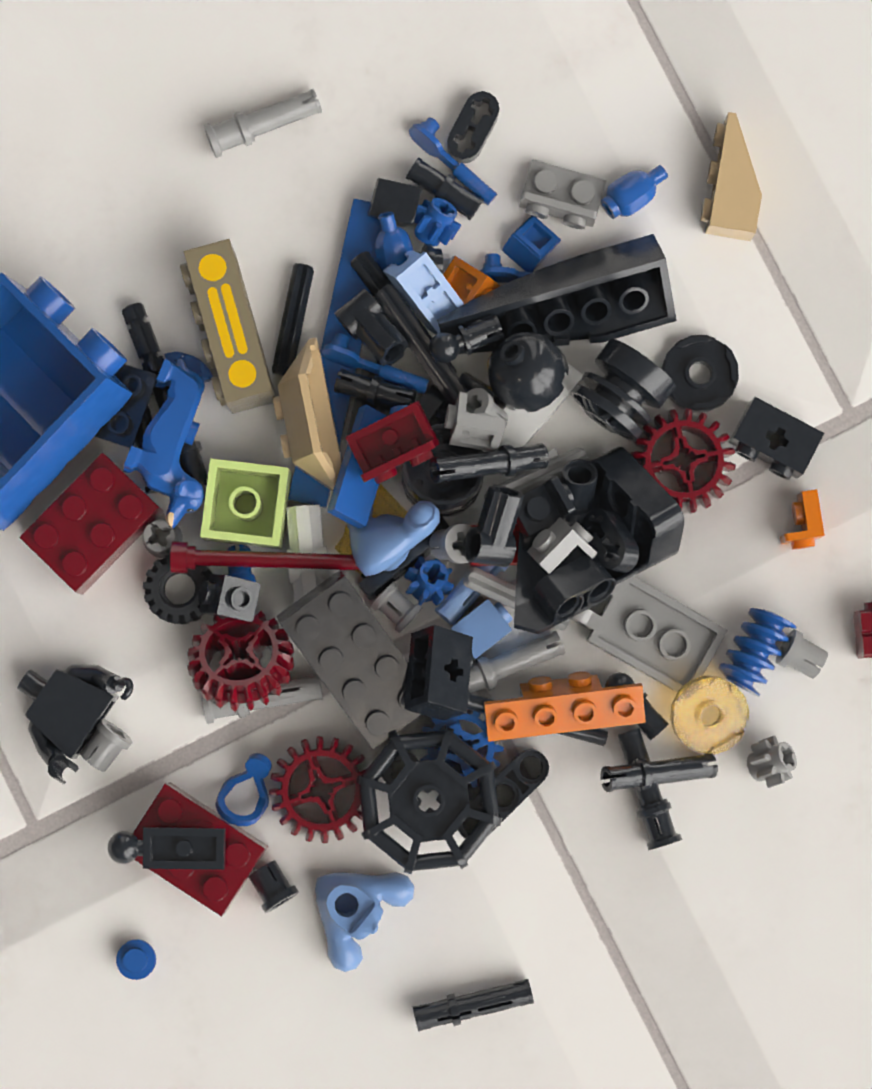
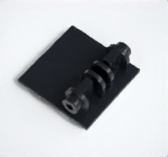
[93,364,158,448]

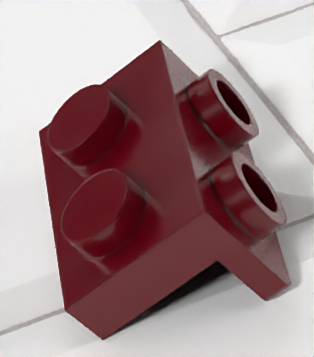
[345,401,440,484]

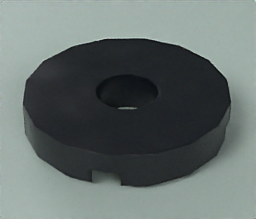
[661,335,739,413]

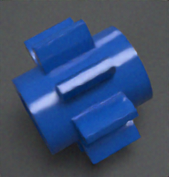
[414,198,461,247]
[404,556,454,606]

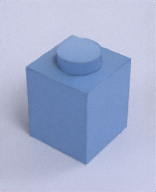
[450,599,513,660]

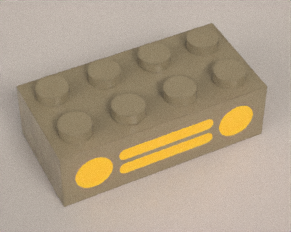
[180,239,276,414]

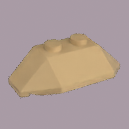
[273,338,342,491]

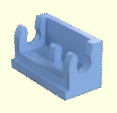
[383,250,464,334]

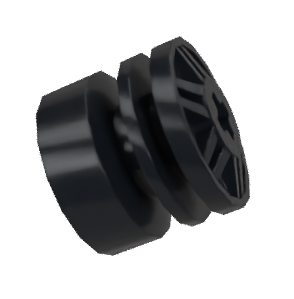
[570,339,676,442]
[402,424,484,518]

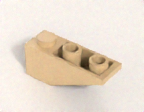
[700,112,762,241]

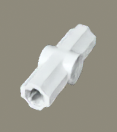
[286,505,330,603]

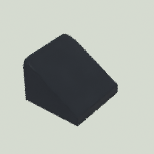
[367,178,422,228]

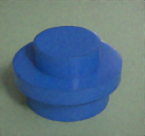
[116,939,156,980]

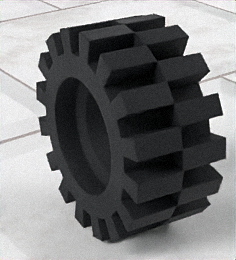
[143,554,213,625]

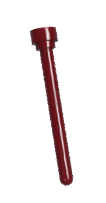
[170,541,359,573]

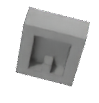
[444,392,505,451]

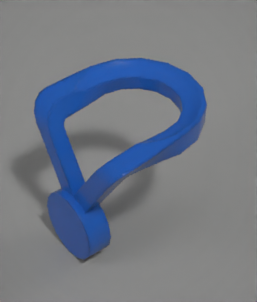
[215,753,272,826]

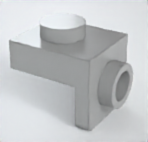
[527,517,597,574]

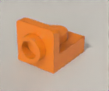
[443,256,501,304]
[780,489,825,550]

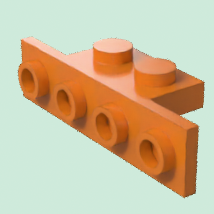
[484,672,646,742]

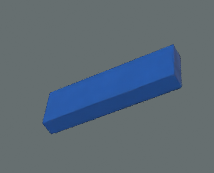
[327,404,386,529]

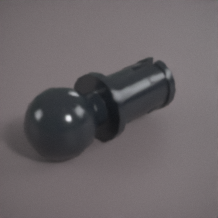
[429,315,504,363]
[605,672,669,740]

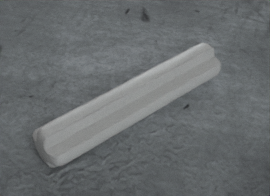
[484,448,590,499]
[463,567,571,630]

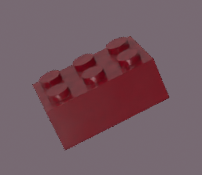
[19,452,164,595]
[132,782,269,917]

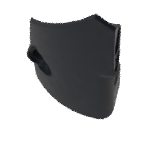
[514,446,684,635]

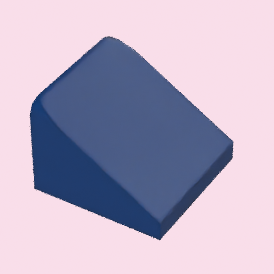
[502,216,561,272]

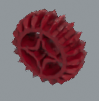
[630,409,736,514]
[187,610,294,713]
[269,736,367,843]

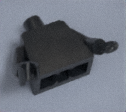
[17,665,134,784]

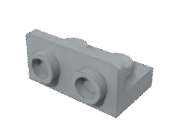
[519,159,607,229]

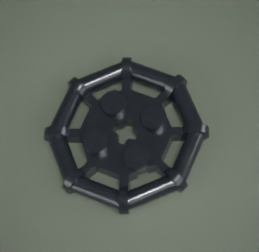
[356,727,502,874]

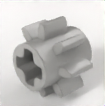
[747,736,797,788]

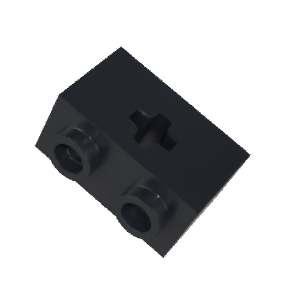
[728,397,825,480]
[404,625,473,721]

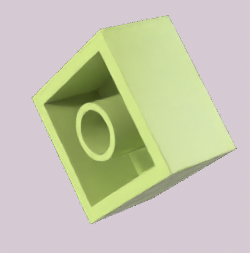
[200,458,292,550]

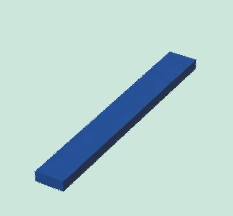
[288,199,381,508]

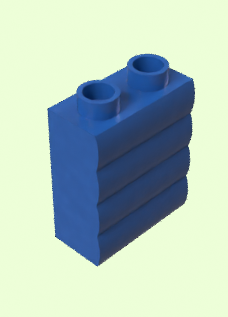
[0,272,133,531]

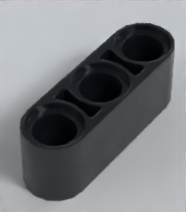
[458,749,549,838]

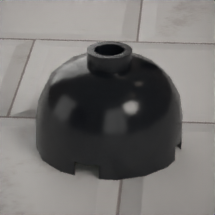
[487,332,569,412]

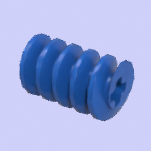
[718,608,797,696]

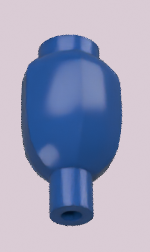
[601,165,668,219]
[375,212,414,271]

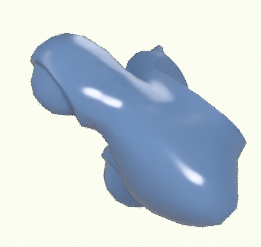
[345,501,440,576]
[315,872,415,972]

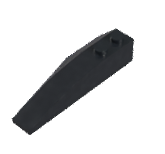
[437,234,677,354]

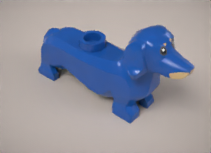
[123,359,205,529]

